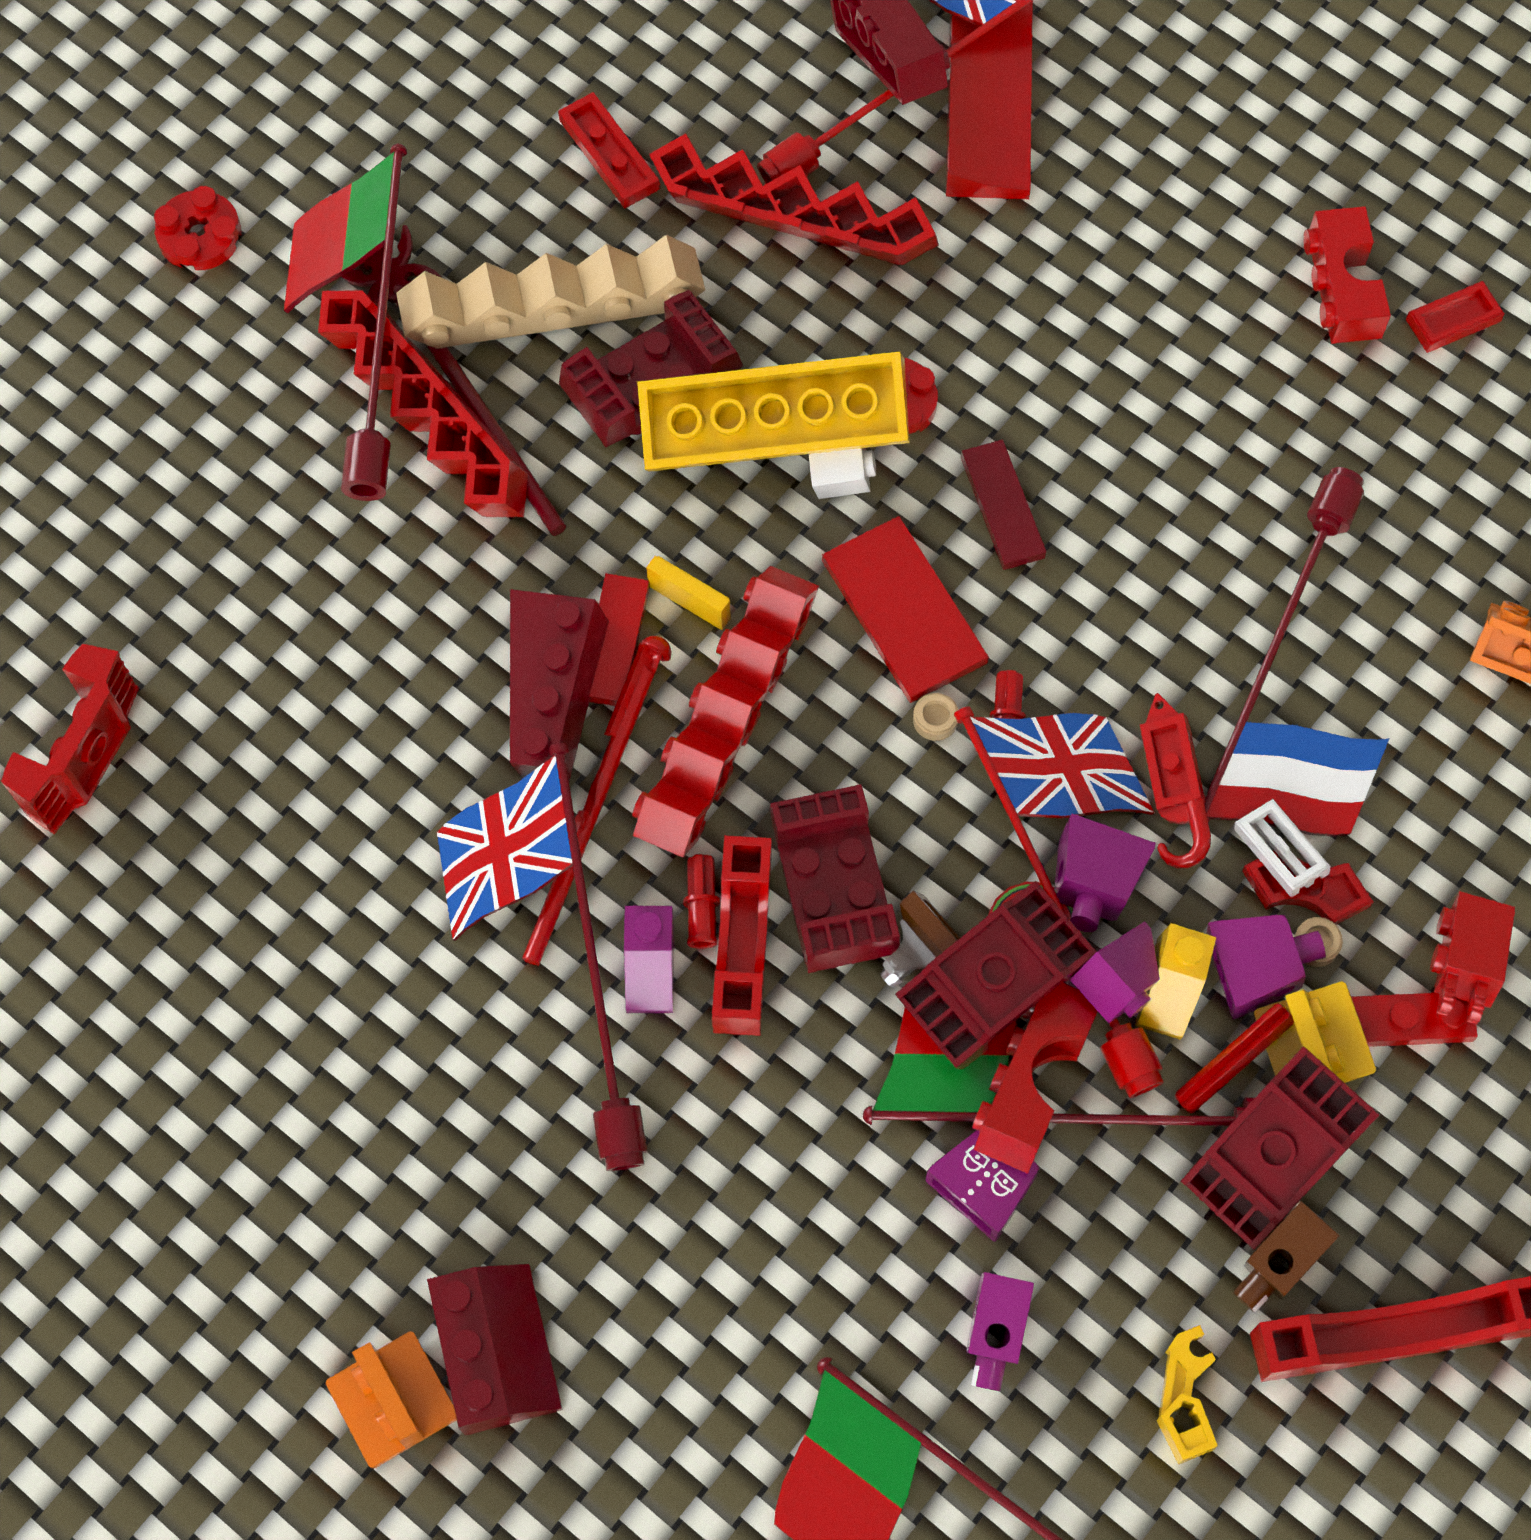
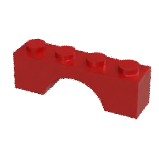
[712,835,772,1036]
[972,982,1098,1174]

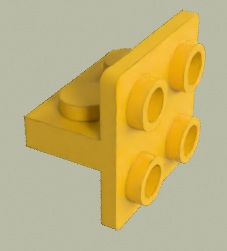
[1254,981,1376,1083]

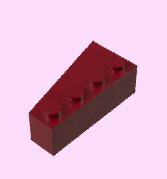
[830,0,950,105]
[510,589,609,782]

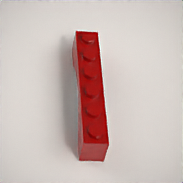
[1250,1276,1531,1382]

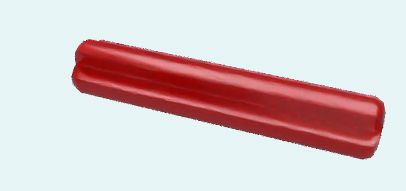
[1175,1003,1294,1113]

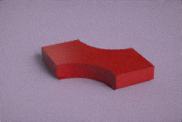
[1242,850,1373,925]

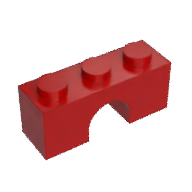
[1304,206,1391,344]

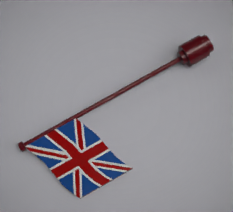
[437,743,648,1171]

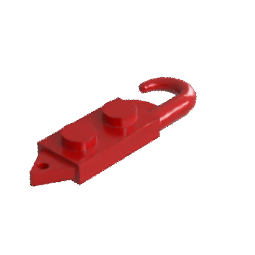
[1140,693,1211,869]

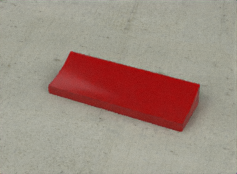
[946,1,1033,200]

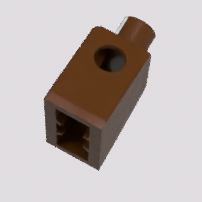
[1232,1201,1339,1313]

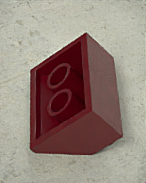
[427,1264,563,1436]

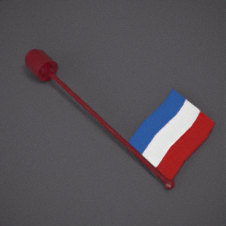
[1204,467,1390,837]

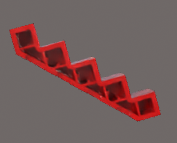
[649,133,939,266]
[318,290,528,517]
[632,566,819,858]

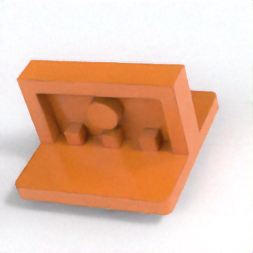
[1470,600,1531,684]
[326,1331,457,1469]

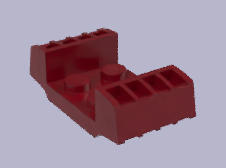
[559,290,743,448]
[769,784,900,974]
[895,881,1097,1070]
[1181,1046,1380,1250]

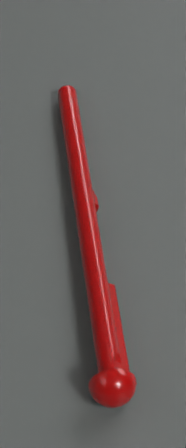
[522,636,672,966]

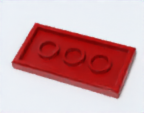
[822,516,989,703]

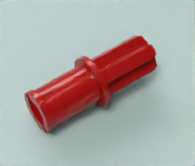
[989,670,1026,719]
[683,854,720,949]

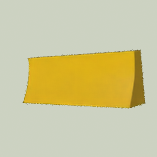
[637,352,910,472]

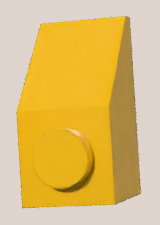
[1135,923,1216,1040]

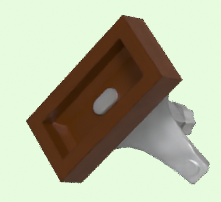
[880,890,961,989]

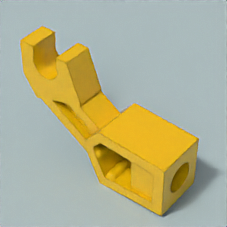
[1156,1325,1218,1465]

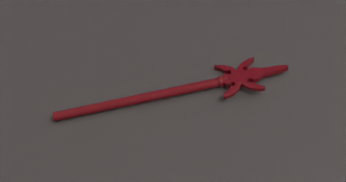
[341,225,566,536]

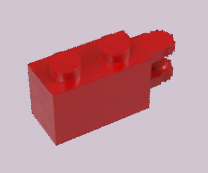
[1430,891,1515,1024]

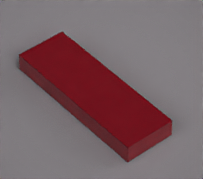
[961,439,1046,570]

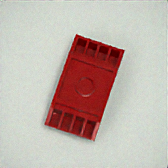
[1,644,139,835]

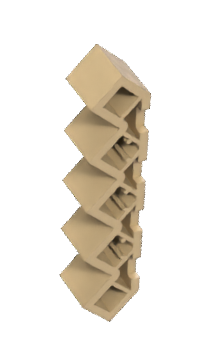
[396,235,705,348]

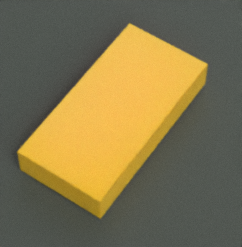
[646,555,731,630]

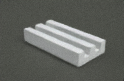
[1234,799,1331,898]

